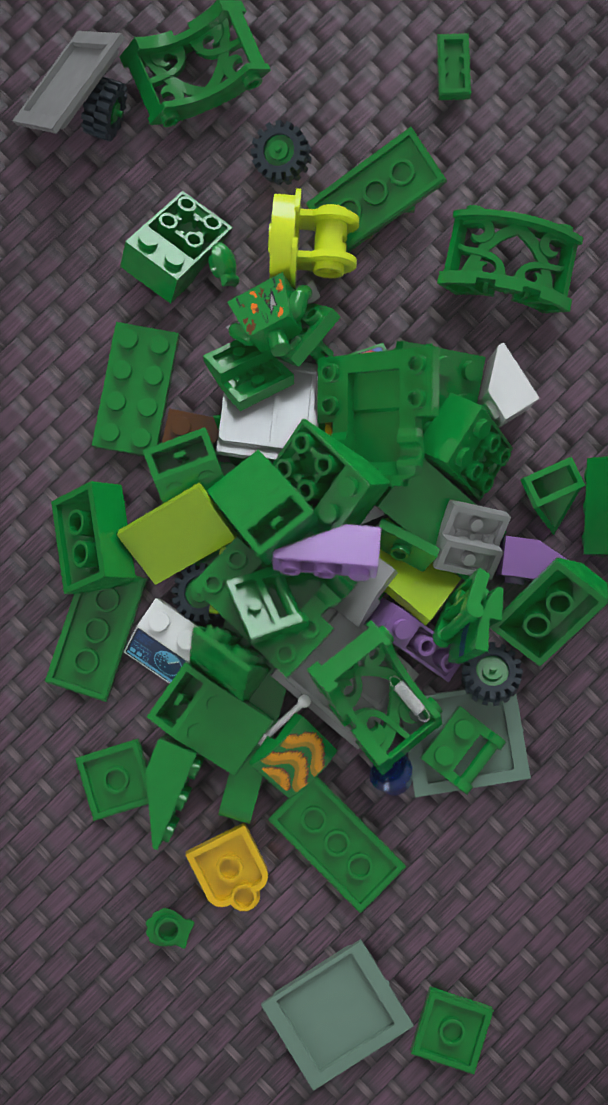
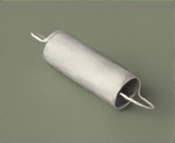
[389,676,430,721]

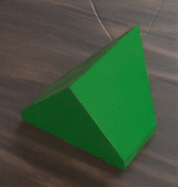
[520,456,586,535]

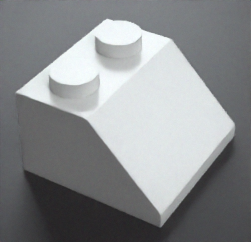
[478,343,540,428]

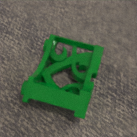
[119,0,271,127]
[437,205,583,314]
[307,620,443,776]

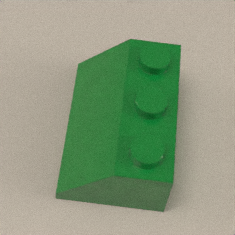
[582,456,608,557]
[51,481,136,594]
[489,557,608,666]

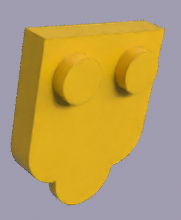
[185,822,268,911]

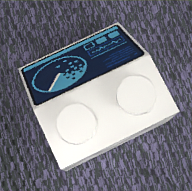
[124,598,201,684]

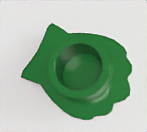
[208,242,240,287]
[146,908,194,949]

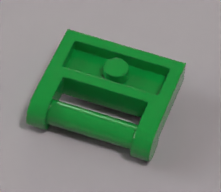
[226,566,309,645]
[432,567,490,648]
[419,706,506,795]

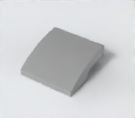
[433,499,511,580]
[333,558,398,628]

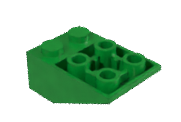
[120,191,233,304]
[423,392,513,501]
[272,419,391,531]
[143,427,235,528]
[206,450,320,566]
[189,625,272,701]
[147,662,274,776]
[146,733,205,850]

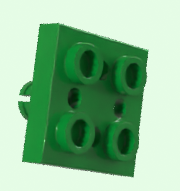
[276,303,341,367]

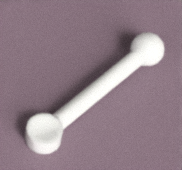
[258,695,311,745]

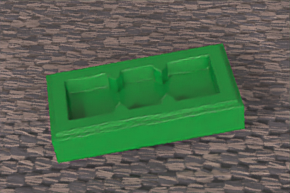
[436,33,471,100]
[375,518,440,572]

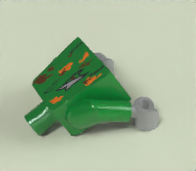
[226,272,320,357]

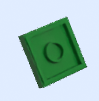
[75,738,149,821]
[410,986,494,1074]

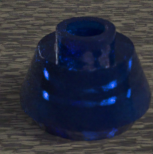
[369,753,413,796]

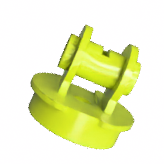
[268,188,359,289]

